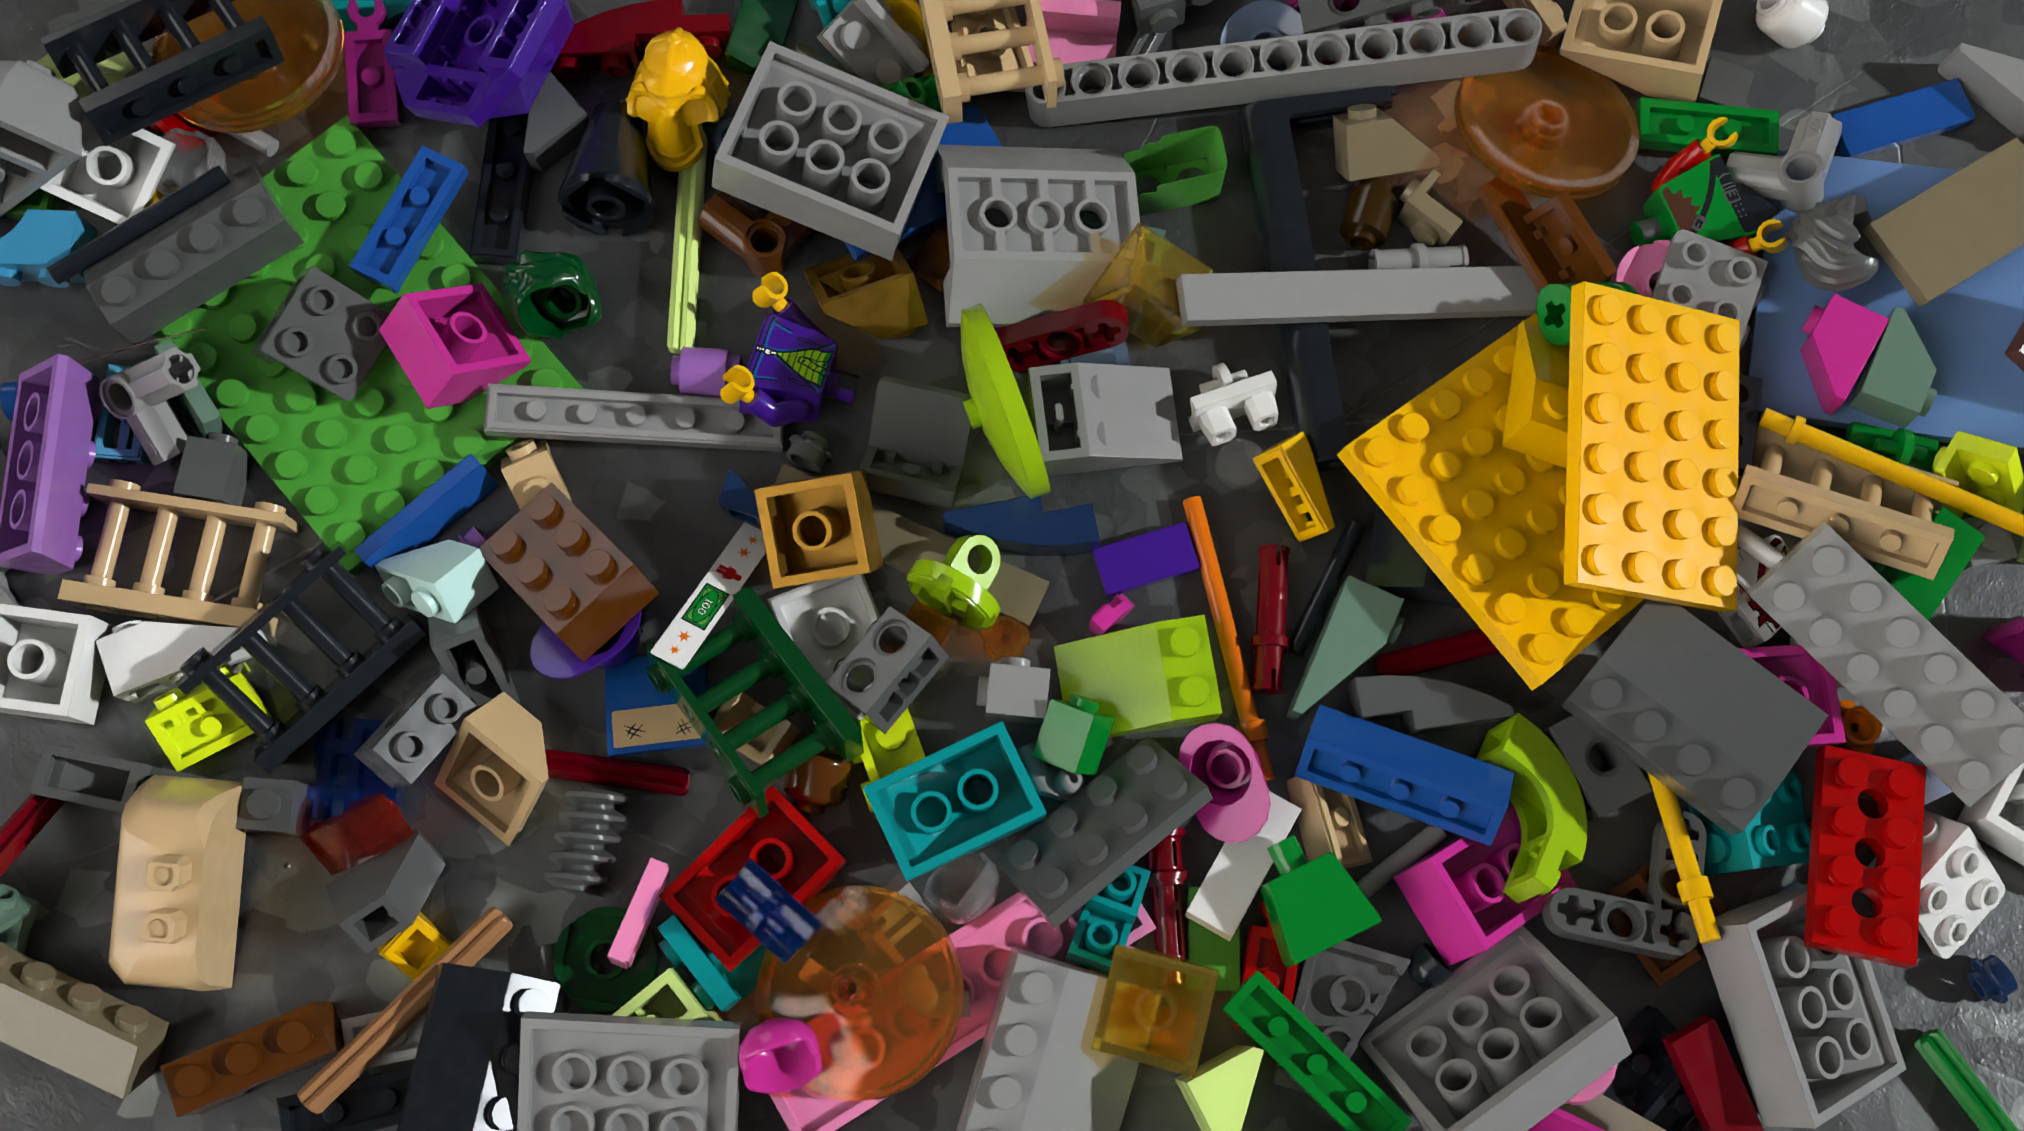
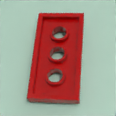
[1803,745,1926,969]

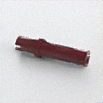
[1250,544,1290,695]

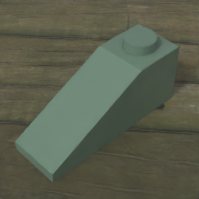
[1285,576,1405,721]

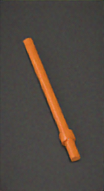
[1182,496,1275,782]

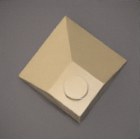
[434,692,549,847]

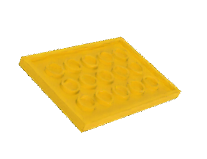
[1564,281,1740,612]

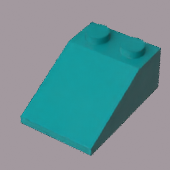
[863,721,1047,882]

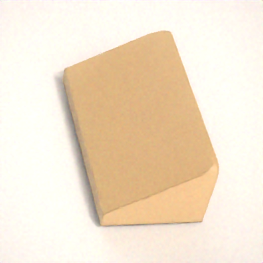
[1287,777,1373,869]

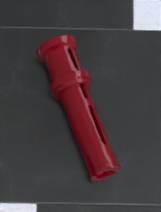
[1146,827,1189,984]

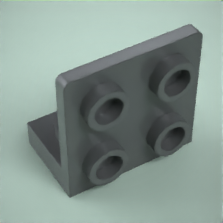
[251,266,390,401]

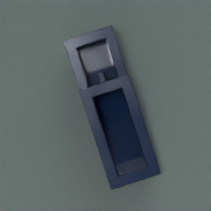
[943,496,1100,556]

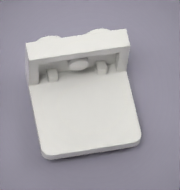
[1867,810,2005,959]

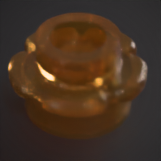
[981,614,1030,660]

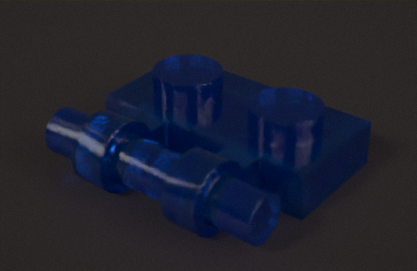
[308,718,403,824]

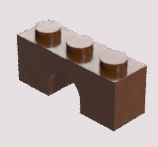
[160,1001,344,1117]

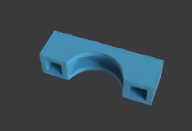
[0,209,97,288]

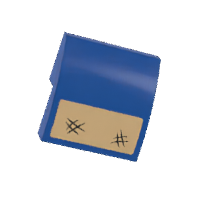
[605,656,710,758]

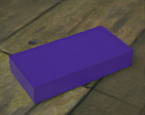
[1092,522,1200,598]

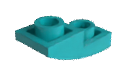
[1065,865,1151,977]

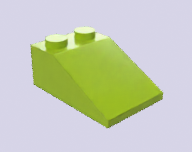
[1053,615,1223,738]

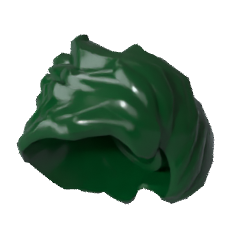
[503,249,602,339]

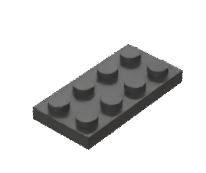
[994,735,1213,929]

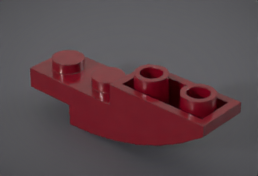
[550,0,732,79]

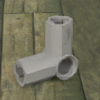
[1726,111,1842,212]
[99,347,201,466]

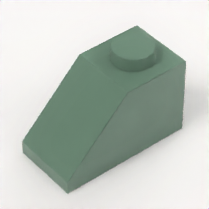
[1848,306,1937,428]

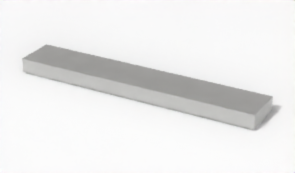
[484,383,784,452]

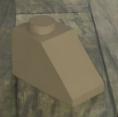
[1333,104,1441,182]

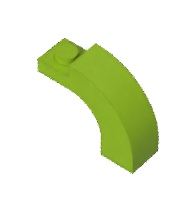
[1476,713,1587,903]

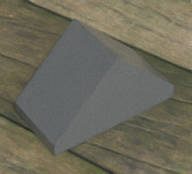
[523,72,589,173]

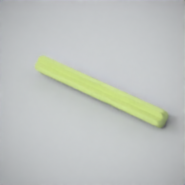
[667,132,708,355]

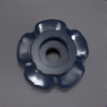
[1967,955,2018,1004]

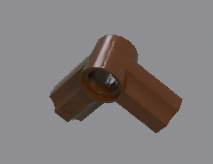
[698,192,814,278]

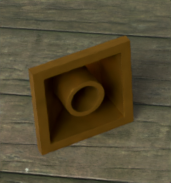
[803,248,929,340]

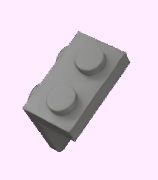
[1651,230,1768,351]

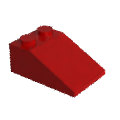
[659,785,849,972]

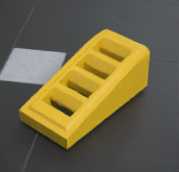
[1252,431,1335,543]

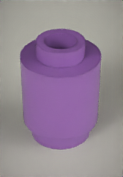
[671,346,743,397]

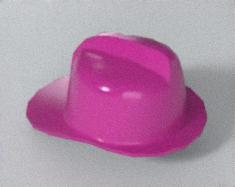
[1178,722,1271,843]

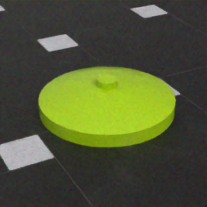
[960,303,1050,499]

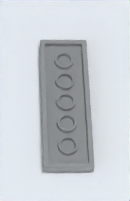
[1746,521,2024,808]

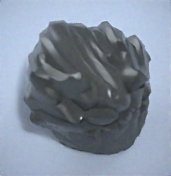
[1781,193,1880,291]

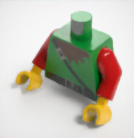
[1630,117,1788,257]

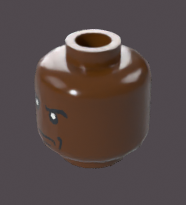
[783,749,854,814]

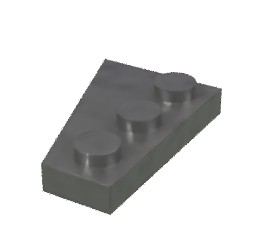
[1272,940,1412,1093]

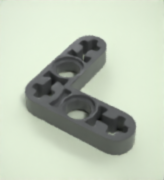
[1542,811,1707,960]

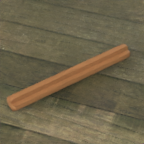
[297,907,513,1114]

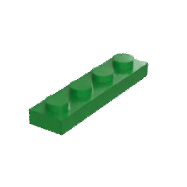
[1220,970,1413,1131]

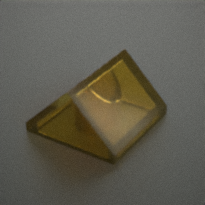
[1082,222,1213,348]
[1091,944,1220,1077]

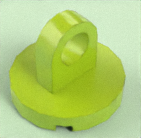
[906,535,1001,631]

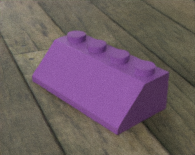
[0,354,102,576]

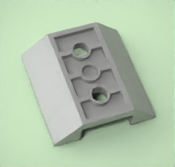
[934,145,1144,328]

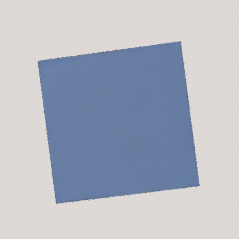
[1746,149,2024,454]

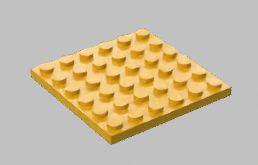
[1337,313,1644,691]

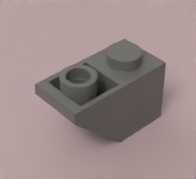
[326,828,446,954]

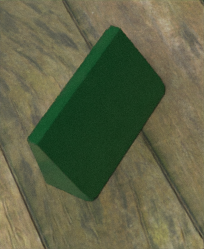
[725,0,799,75]

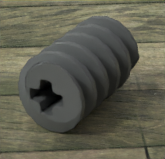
[543,786,632,898]

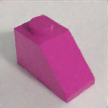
[1800,293,1890,416]

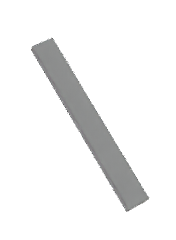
[1176,266,1539,327]

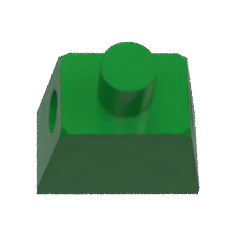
[1260,835,1382,968]

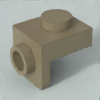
[1397,168,1463,247]

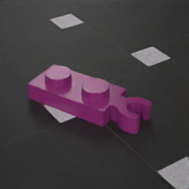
[343,0,402,129]

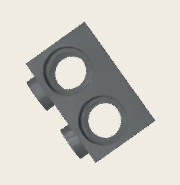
[825,606,949,734]

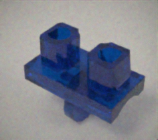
[715,859,823,964]

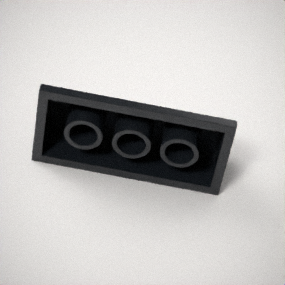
[397,963,561,1131]

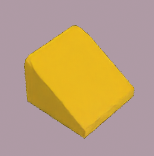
[377,912,453,981]

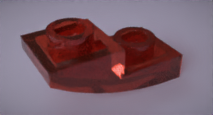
[300,793,414,875]

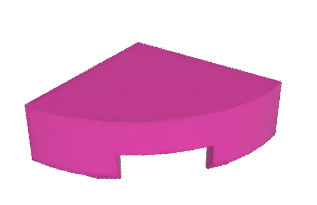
[1089,593,1135,636]

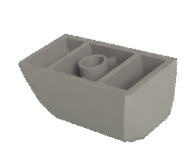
[0,60,83,217]

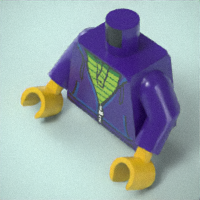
[720,272,860,427]

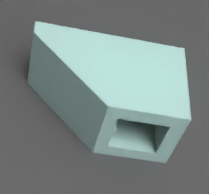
[375,540,499,624]

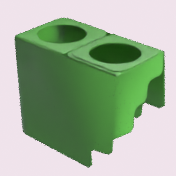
[1124,126,1227,216]

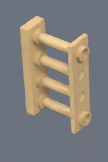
[919,0,1065,124]
[1733,425,1959,581]
[57,479,301,637]

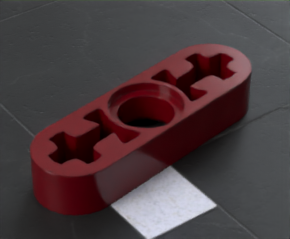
[997,299,1128,372]

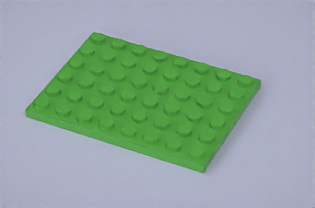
[153,115,583,576]

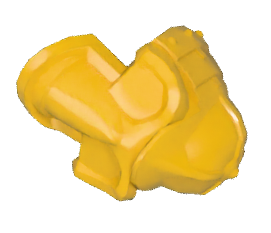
[625,27,731,172]

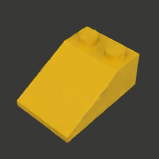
[1502,320,1570,469]

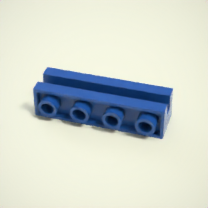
[1294,704,1514,846]

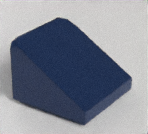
[718,469,761,527]

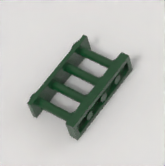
[645,585,864,818]

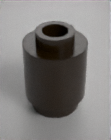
[1340,177,1397,251]

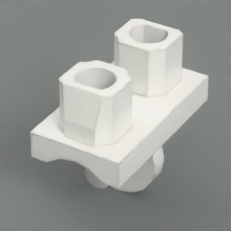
[1188,363,1279,446]

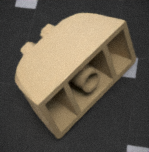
[109,775,246,991]

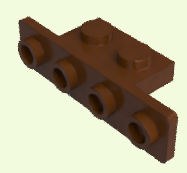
[1477,171,1617,294]

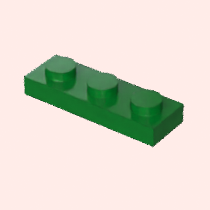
[1634,97,1779,157]

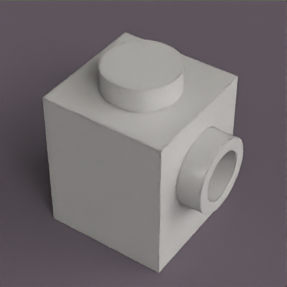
[976,657,1051,725]

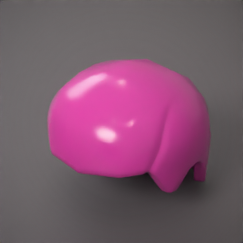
[739,1017,822,1094]

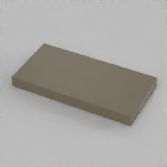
[1862,137,2024,308]

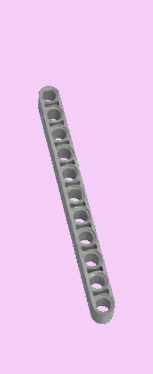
[1024,8,1542,127]

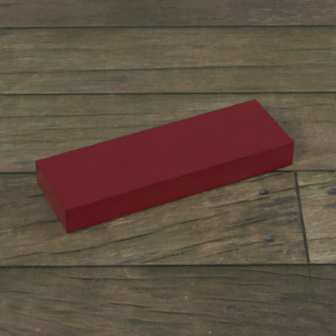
[1662,1015,1764,1131]

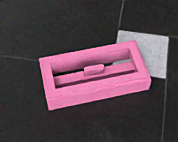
[607,858,670,969]

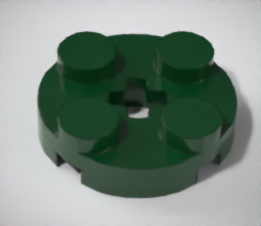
[553,907,660,1012]

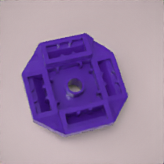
[384,0,574,127]

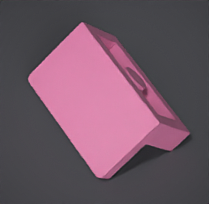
[1026,0,1121,66]

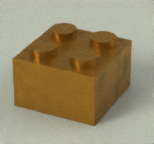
[754,469,883,589]

